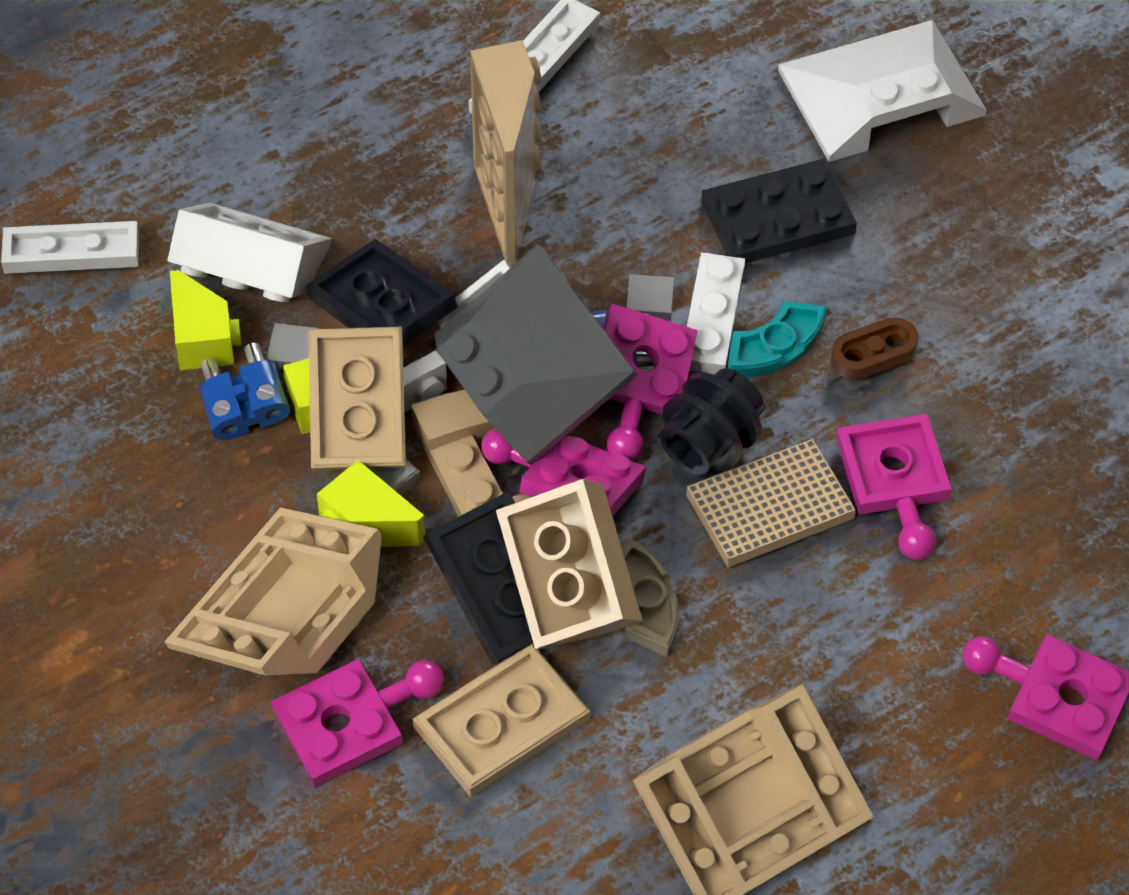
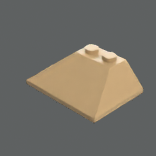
[165,507,382,676]
[632,684,874,895]

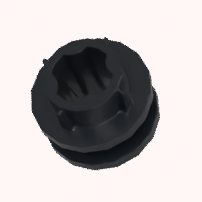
[657,368,766,475]

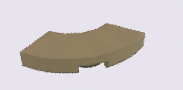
[621,538,679,657]

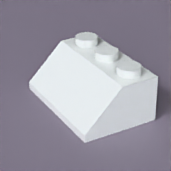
[167,203,332,302]

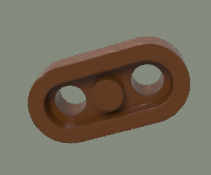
[831,317,919,380]

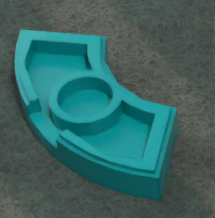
[728,301,827,378]

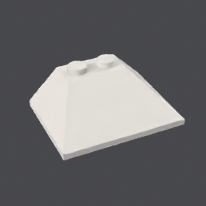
[778,20,986,162]

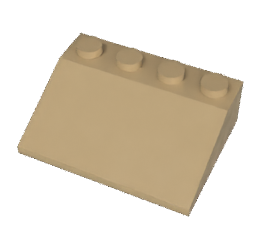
[470,40,541,265]

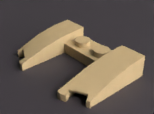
[411,390,531,517]

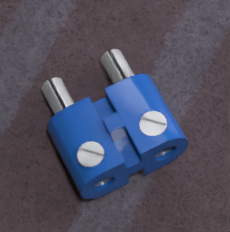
[199,343,290,440]

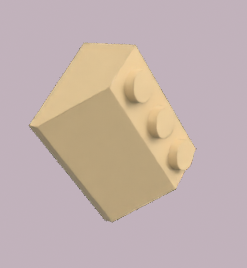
[496,479,643,649]

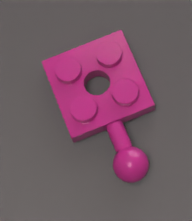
[603,304,698,461]
[836,414,952,560]
[481,428,646,517]
[962,634,1129,761]
[270,659,444,787]

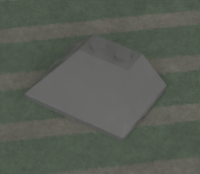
[435,244,637,465]

